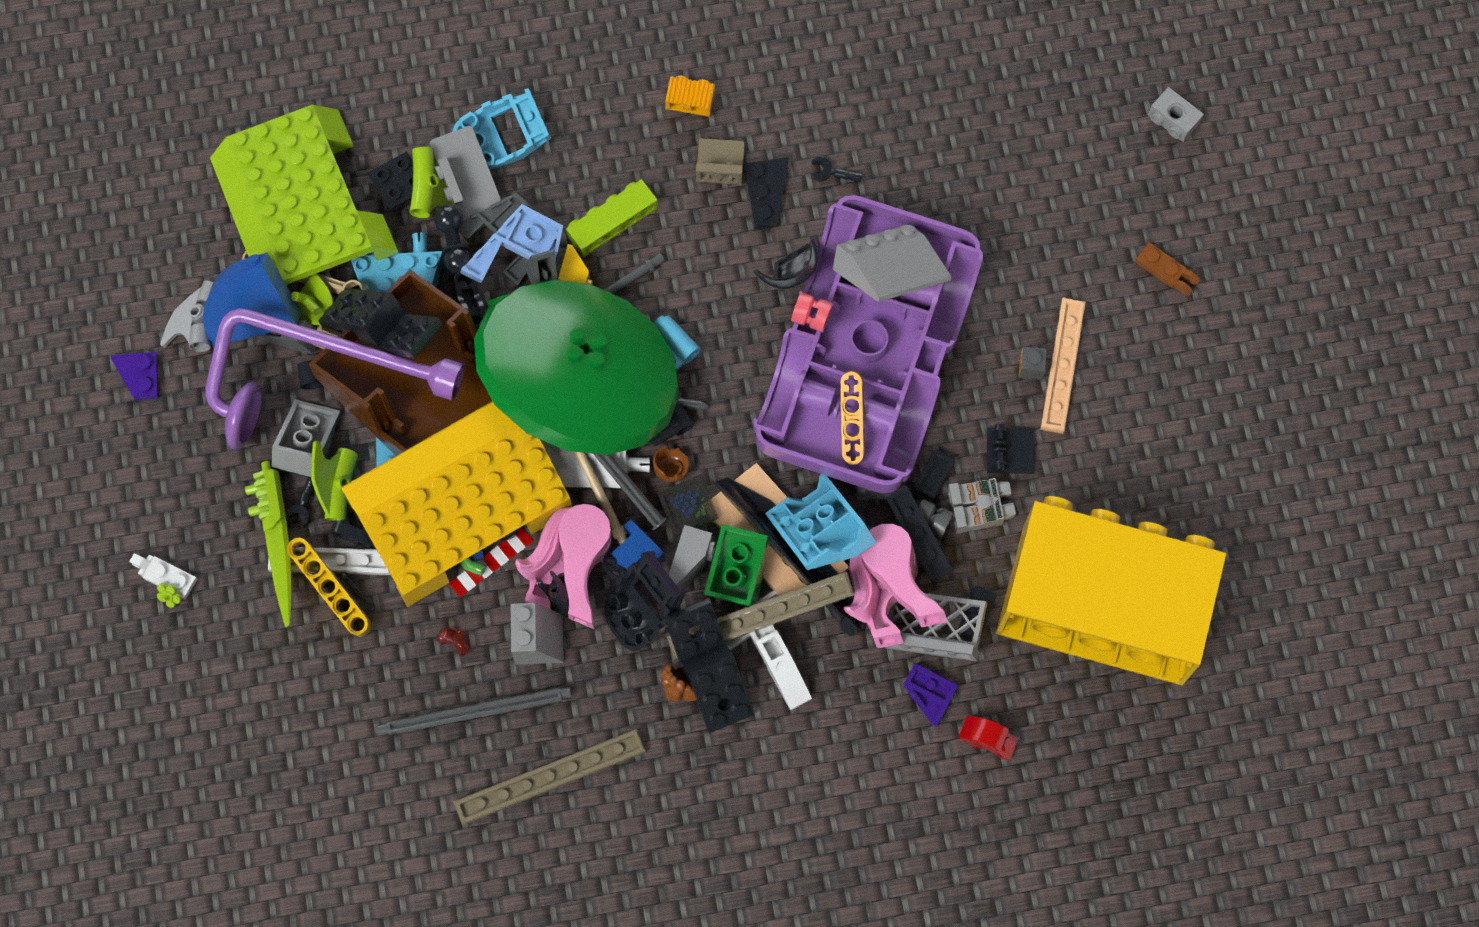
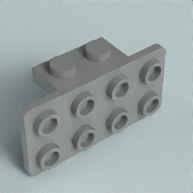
[430,126,501,221]

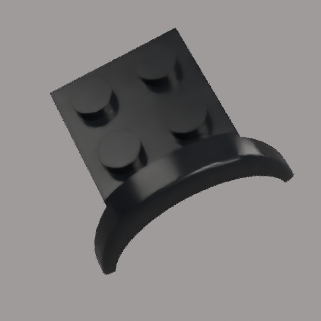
[754,237,819,289]

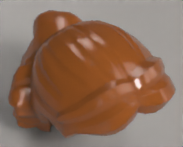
[661,664,696,702]

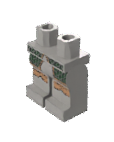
[947,478,1016,534]

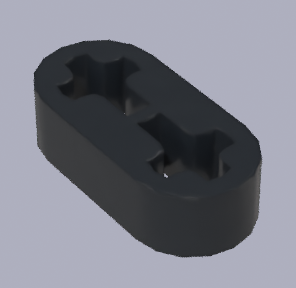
[330,520,373,549]

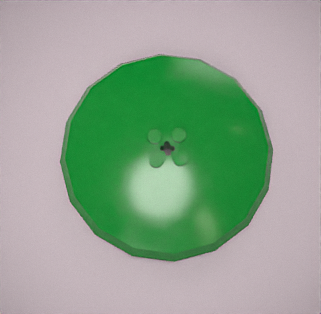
[474,280,679,455]

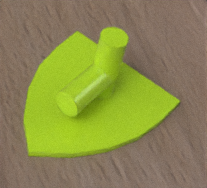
[291,273,334,325]

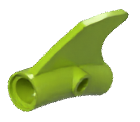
[409,147,453,218]
[311,441,358,521]

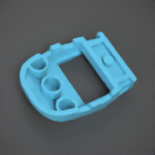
[452,88,551,170]

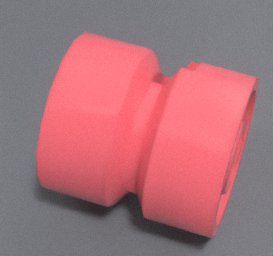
[791,292,833,332]

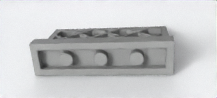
[885,593,987,662]

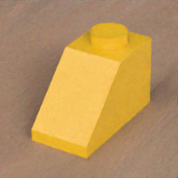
[558,244,593,285]

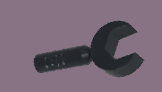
[811,157,862,183]
[285,476,314,528]

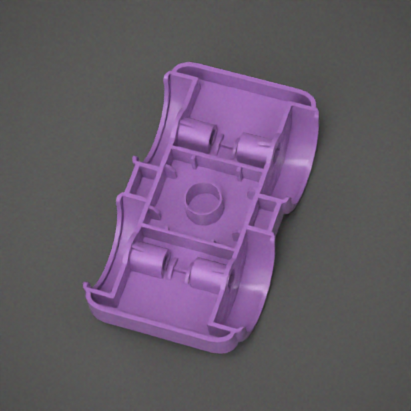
[753,195,983,493]

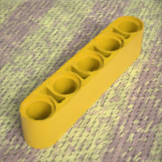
[288,538,371,637]

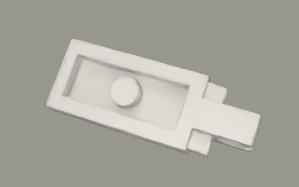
[129,553,197,600]

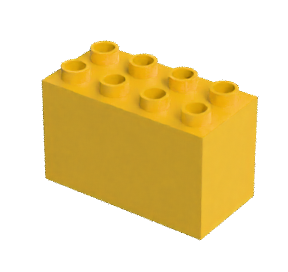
[996,496,1226,686]

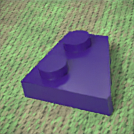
[111,352,159,401]
[903,663,958,728]

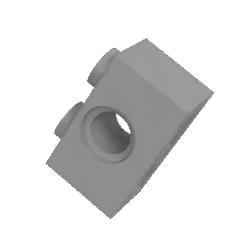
[1148,87,1204,142]

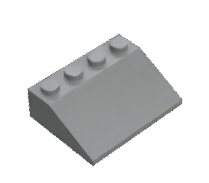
[833,225,951,302]

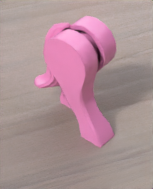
[515,504,612,629]
[844,524,948,648]

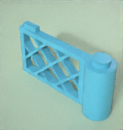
[654,315,701,371]

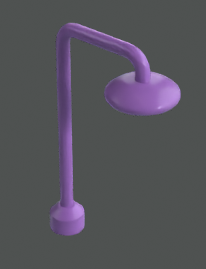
[205,308,465,450]

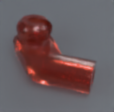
[436,628,470,657]

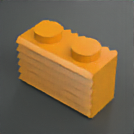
[665,76,715,117]

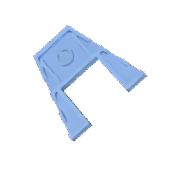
[460,204,563,283]

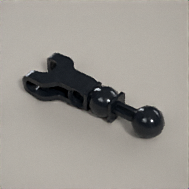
[434,204,486,331]

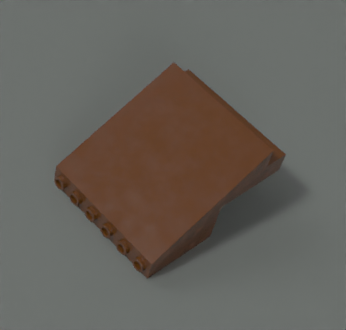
[309,270,492,456]

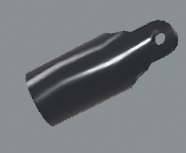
[536,570,569,617]

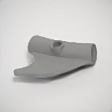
[160,281,213,352]

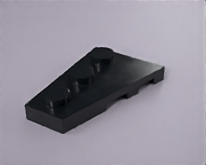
[744,157,789,229]

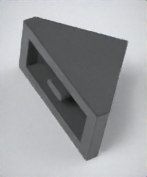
[525,250,558,285]

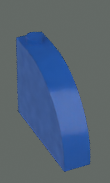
[203,253,301,347]

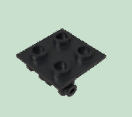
[367,151,413,211]
[987,423,1035,474]

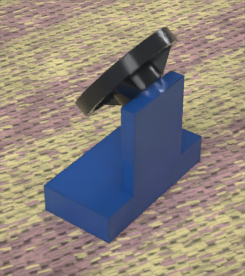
[602,519,664,580]

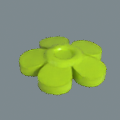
[157,583,181,608]

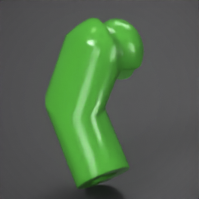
[460,557,486,576]

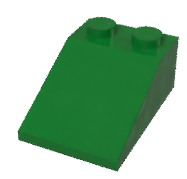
[704,524,769,607]

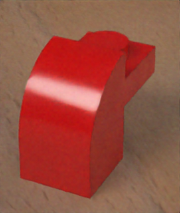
[958,716,1019,761]

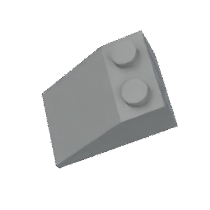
[272,399,340,477]
[669,525,715,590]

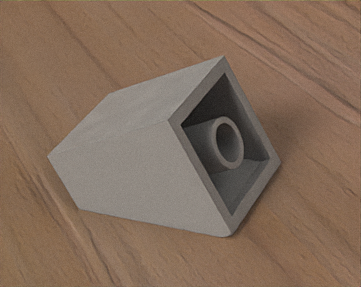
[511,603,564,665]

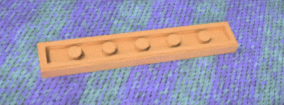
[1040,298,1085,434]

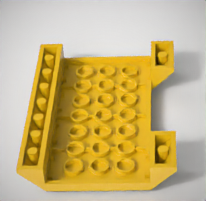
[341,401,572,607]

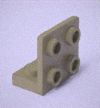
[696,138,744,185]

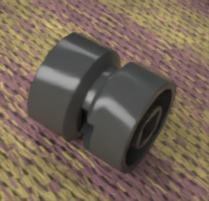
[919,499,954,541]

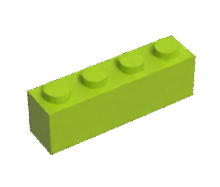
[566,179,658,258]

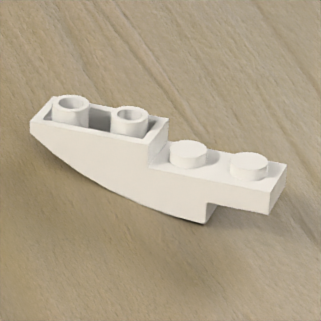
[749,625,812,711]

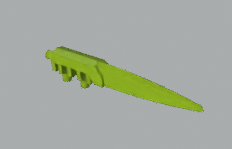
[245,461,291,627]

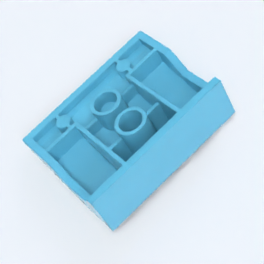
[765,474,876,570]

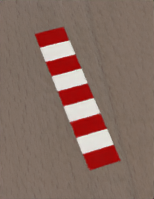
[448,527,533,598]

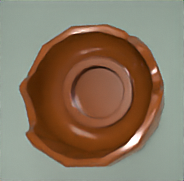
[653,445,690,482]

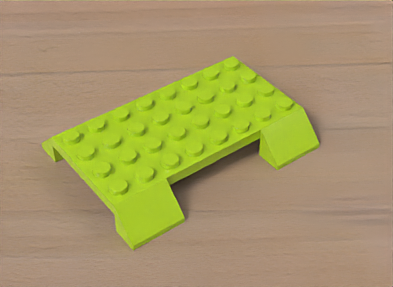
[210,105,399,285]

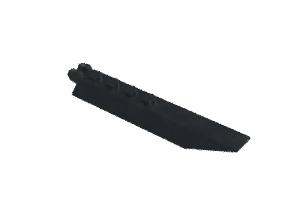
[714,477,867,636]

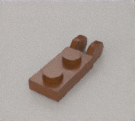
[1135,242,1201,296]

